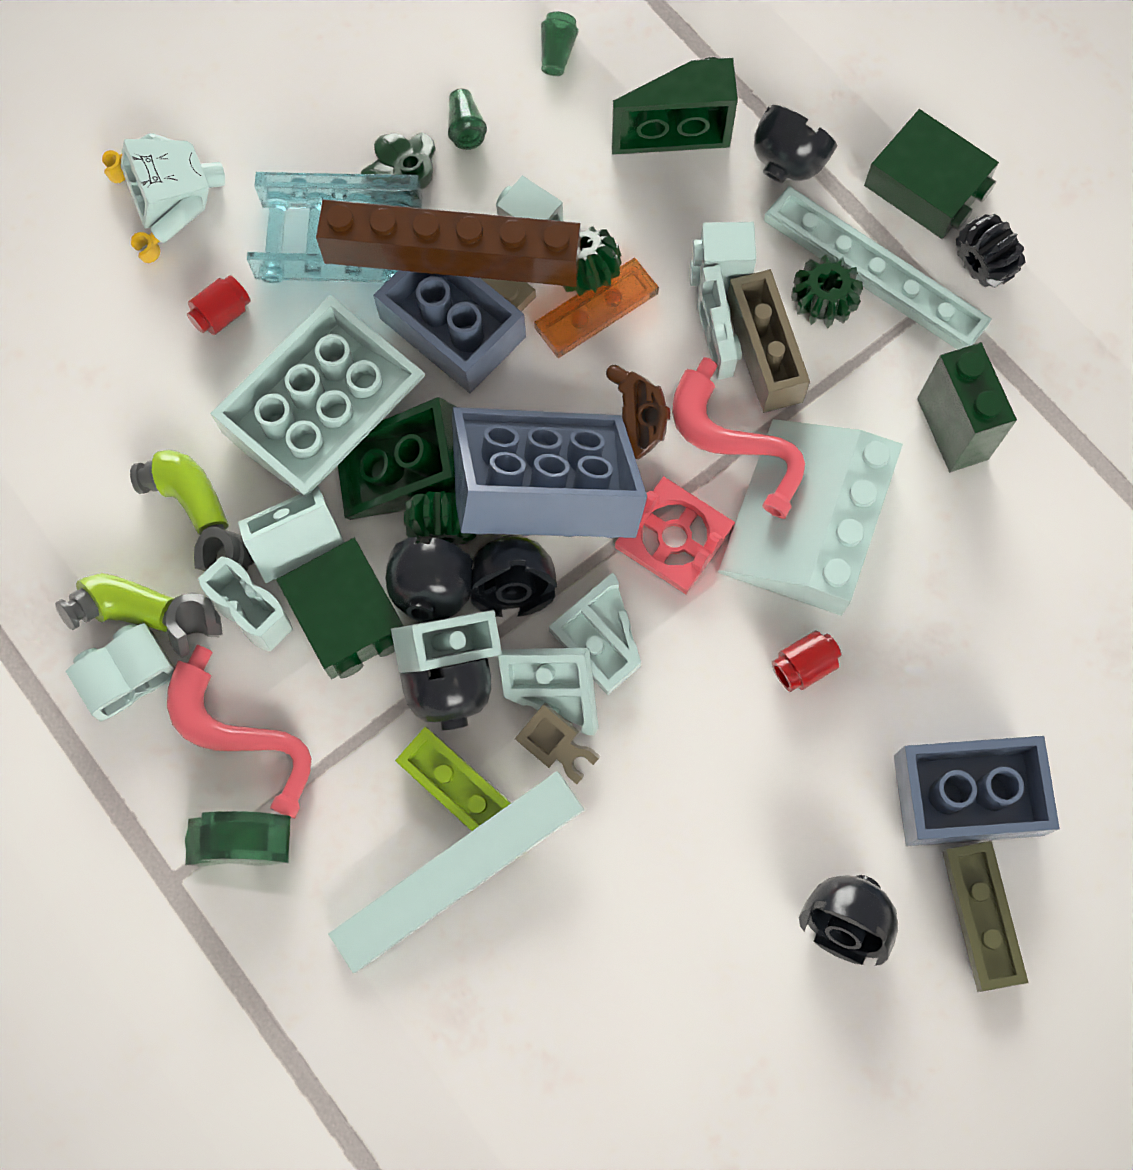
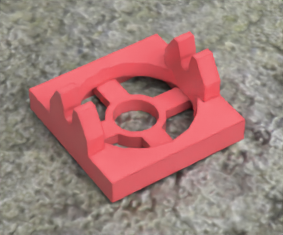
[615,476,735,595]

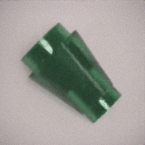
[540,11,579,76]
[448,88,487,150]

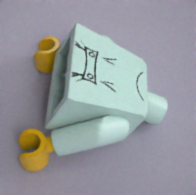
[102,133,225,263]

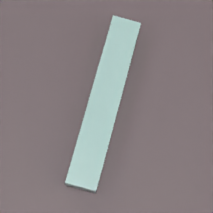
[764,186,992,349]
[328,771,585,973]

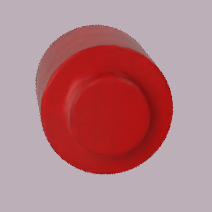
[187,275,251,335]
[772,630,842,692]

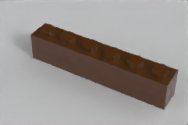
[316,199,581,287]

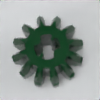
[563,226,622,296]
[791,254,863,329]
[404,490,476,545]

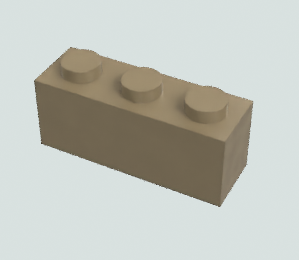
[727,269,810,413]

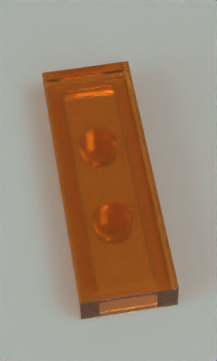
[534,257,659,359]

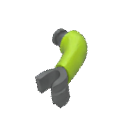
[130,450,254,572]
[55,573,223,658]

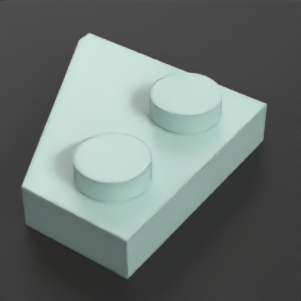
[697,265,742,380]
[549,572,641,695]
[498,648,599,735]

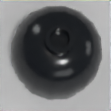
[754,105,838,183]
[470,535,557,617]
[385,537,473,622]
[400,658,492,731]
[799,875,898,966]

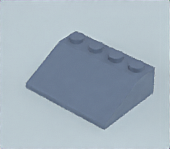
[452,407,647,538]

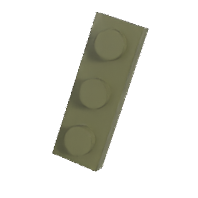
[942,841,1029,992]

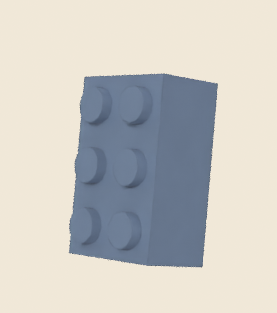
[373,271,526,394]
[893,736,1060,846]

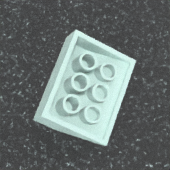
[210,295,425,498]
[718,419,903,616]

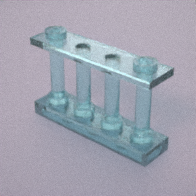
[247,172,423,283]

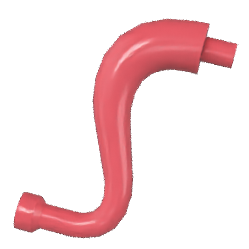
[672,357,805,519]
[167,645,312,819]

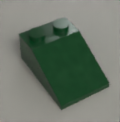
[611,57,738,155]
[338,397,456,520]

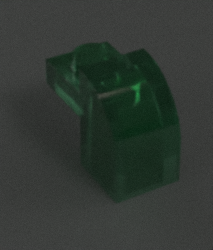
[185,811,291,866]

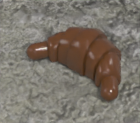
[606,365,670,460]

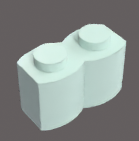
[198,556,293,651]
[66,623,175,722]

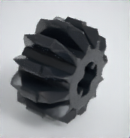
[955,214,1026,288]

